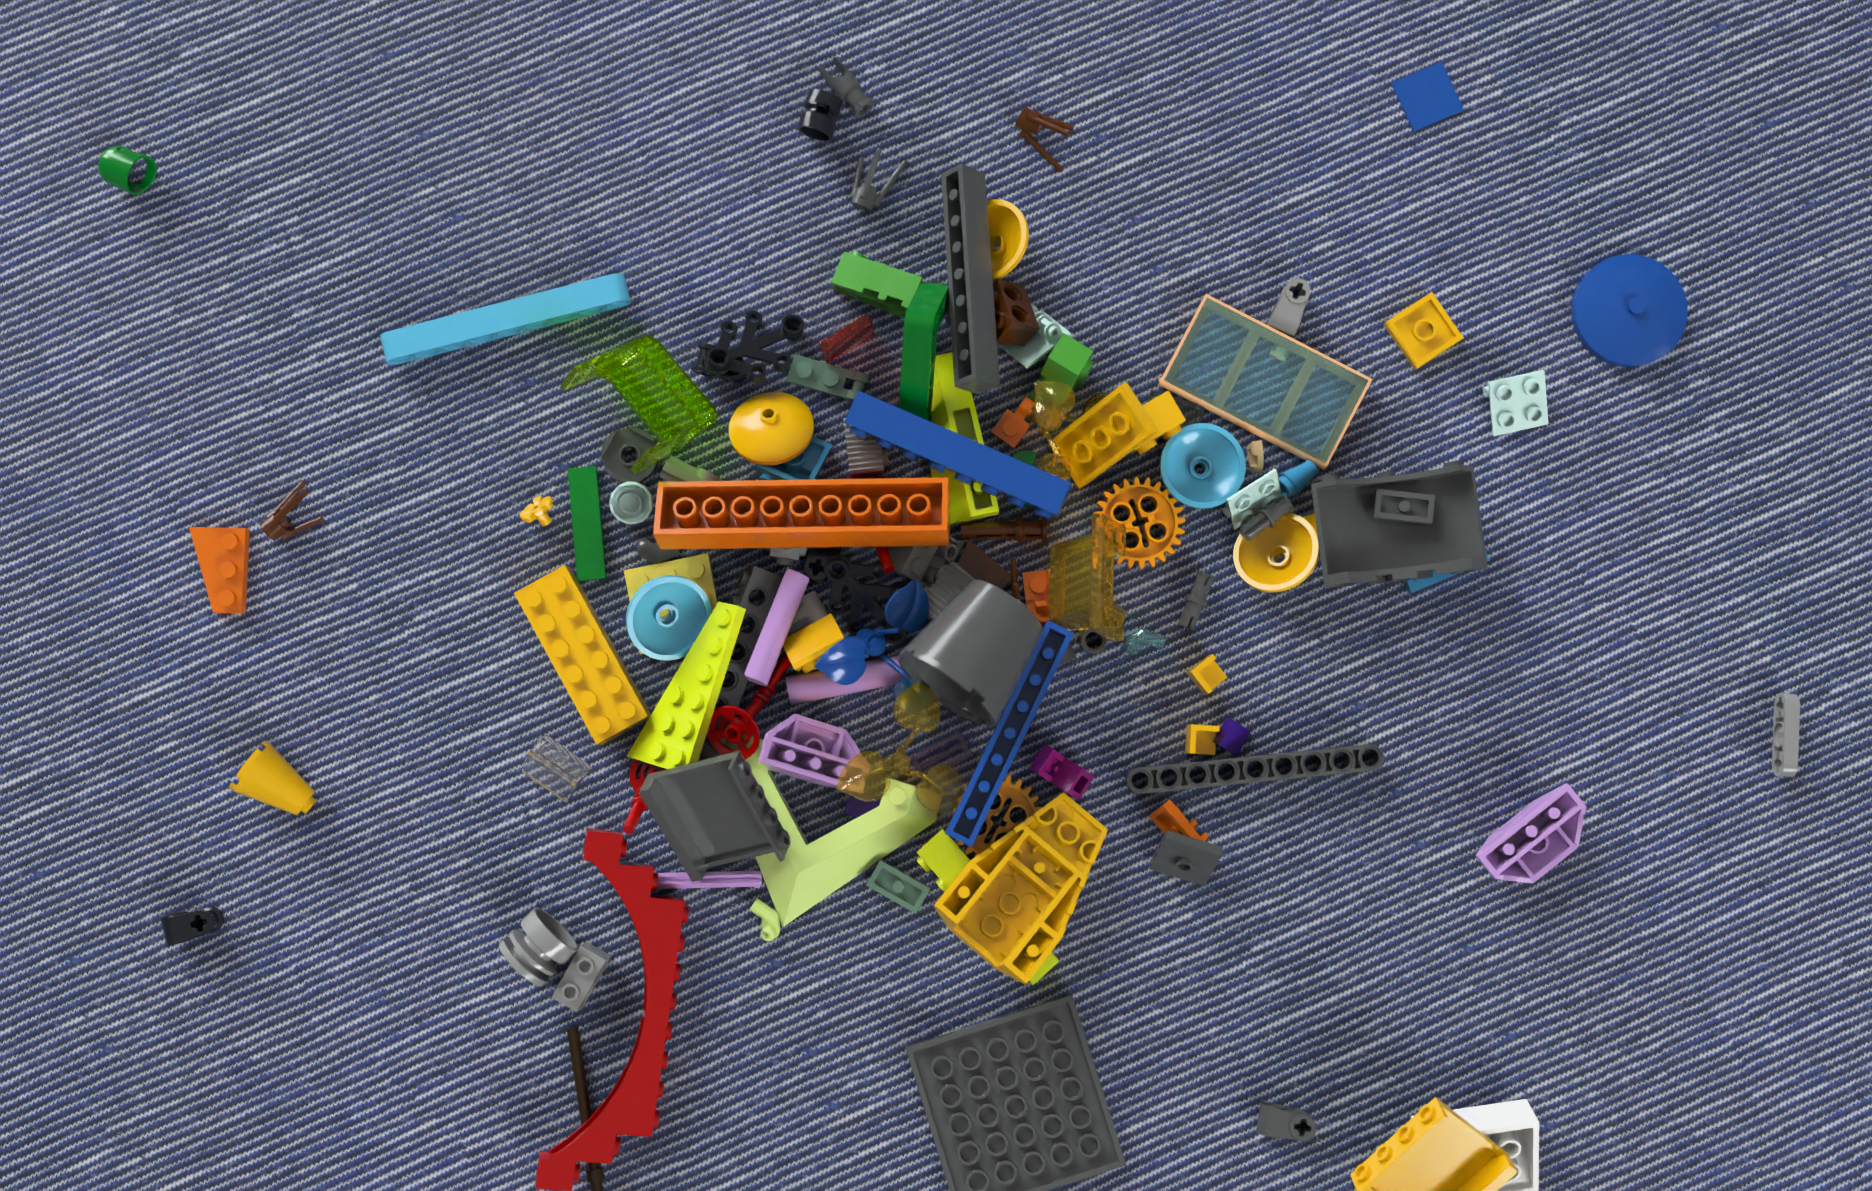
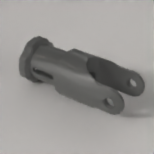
[819,57,875,118]

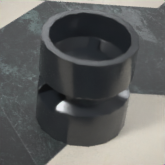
[797,89,843,141]

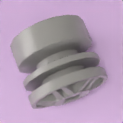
[499,907,579,987]

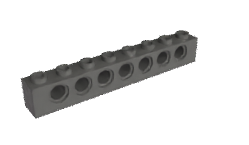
[700,565,783,761]

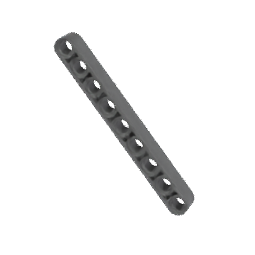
[1125,745,1384,794]

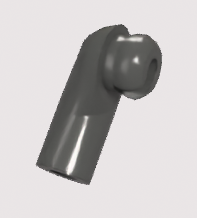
[637,538,680,564]

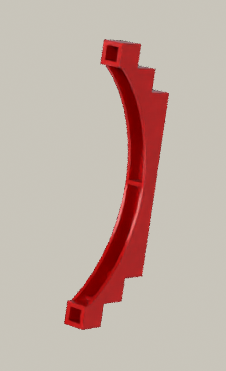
[535,828,689,1191]

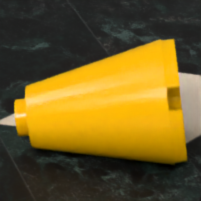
[229,740,316,815]

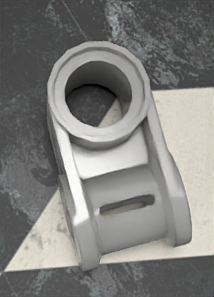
[1267,278,1311,337]

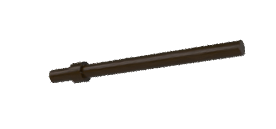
[566,1026,605,1191]

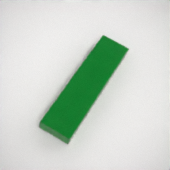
[568,466,607,582]

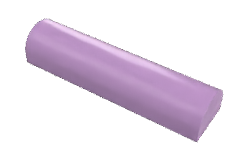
[744,568,810,686]
[786,655,903,705]

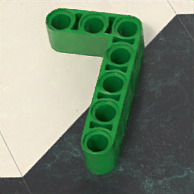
[899,281,949,422]

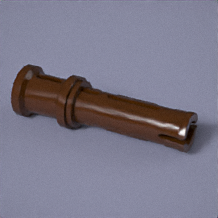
[961,517,1047,543]

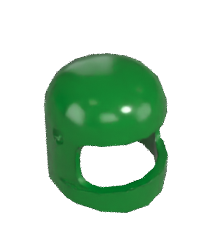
[98,146,157,195]

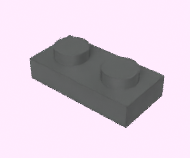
[1372,489,1435,525]

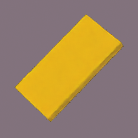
[1049,382,1159,489]

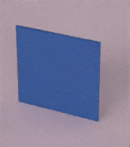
[1391,62,1464,132]

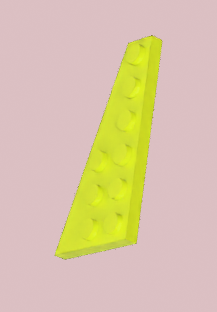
[627,601,746,769]

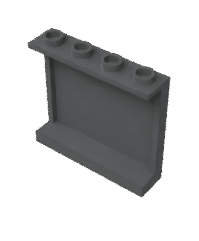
[638,751,791,882]

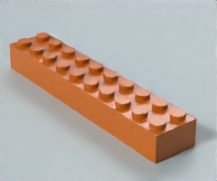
[653,477,950,550]

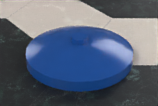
[1571,254,1688,367]

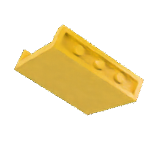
[1350,1097,1518,1191]

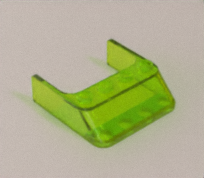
[561,336,717,474]

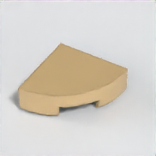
[1246,440,1264,474]

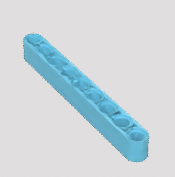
[380,273,631,365]

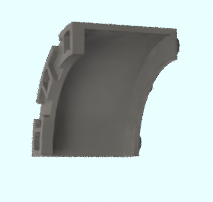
[1311,461,1488,587]

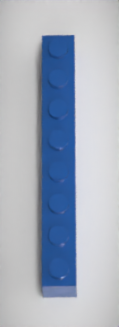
[844,391,1072,520]
[945,620,1074,847]

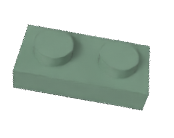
[866,859,931,914]

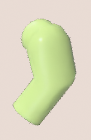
[749,898,780,941]

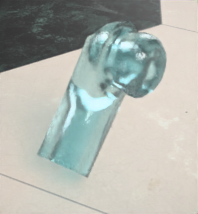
[1124,629,1167,655]

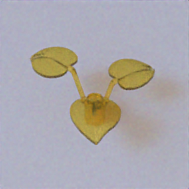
[1029,381,1108,481]
[837,681,962,813]

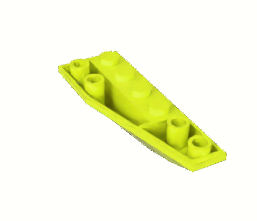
[931,352,999,526]

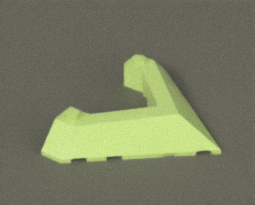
[720,734,943,927]

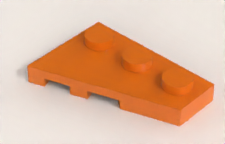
[189,527,250,614]

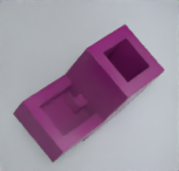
[1029,744,1094,801]

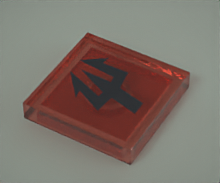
[818,314,874,364]

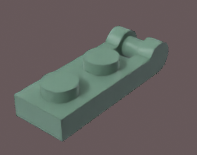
[786,354,870,402]

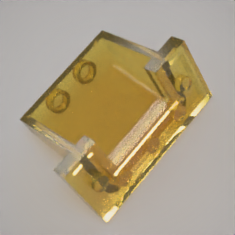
[1046,513,1126,642]

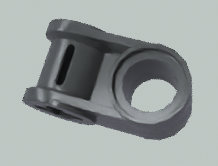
[1256,1102,1316,1141]

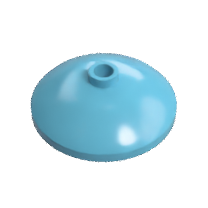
[1160,423,1246,509]
[626,575,712,661]

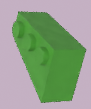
[831,252,922,319]
[1029,333,1094,416]

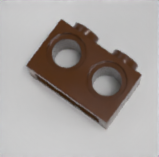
[993,279,1040,347]

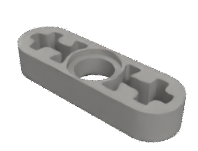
[1772,693,1800,777]

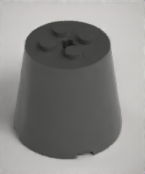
[897,580,1043,728]

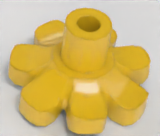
[520,496,553,526]

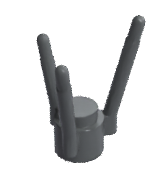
[850,148,908,212]

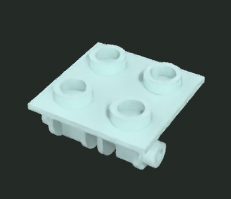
[997,304,1072,369]
[1483,370,1549,436]
[1222,469,1281,530]

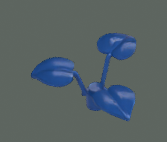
[815,579,934,713]

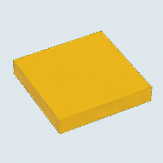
[1383,292,1464,370]

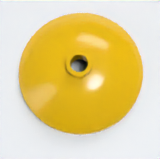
[987,199,1029,281]
[729,392,814,465]
[1233,513,1320,592]

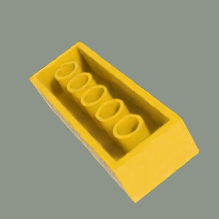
[514,565,651,745]

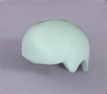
[609,481,653,525]

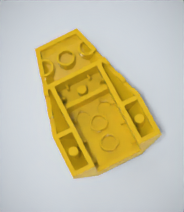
[933,792,1108,984]

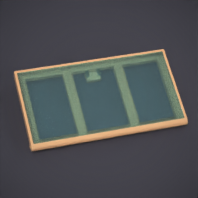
[1158,294,1373,470]

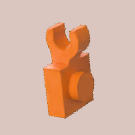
[991,397,1035,449]

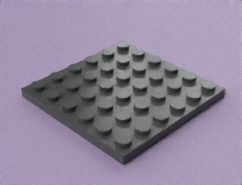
[905,993,1126,1191]

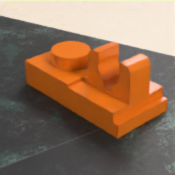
[1022,569,1057,627]
[1149,799,1208,841]

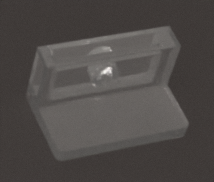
[521,734,592,803]

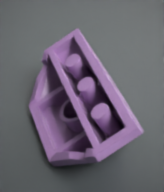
[758,714,870,793]
[1475,783,1586,883]

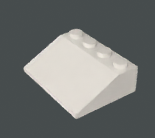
[1411,1099,1539,1191]

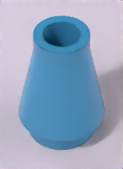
[1278,460,1318,499]

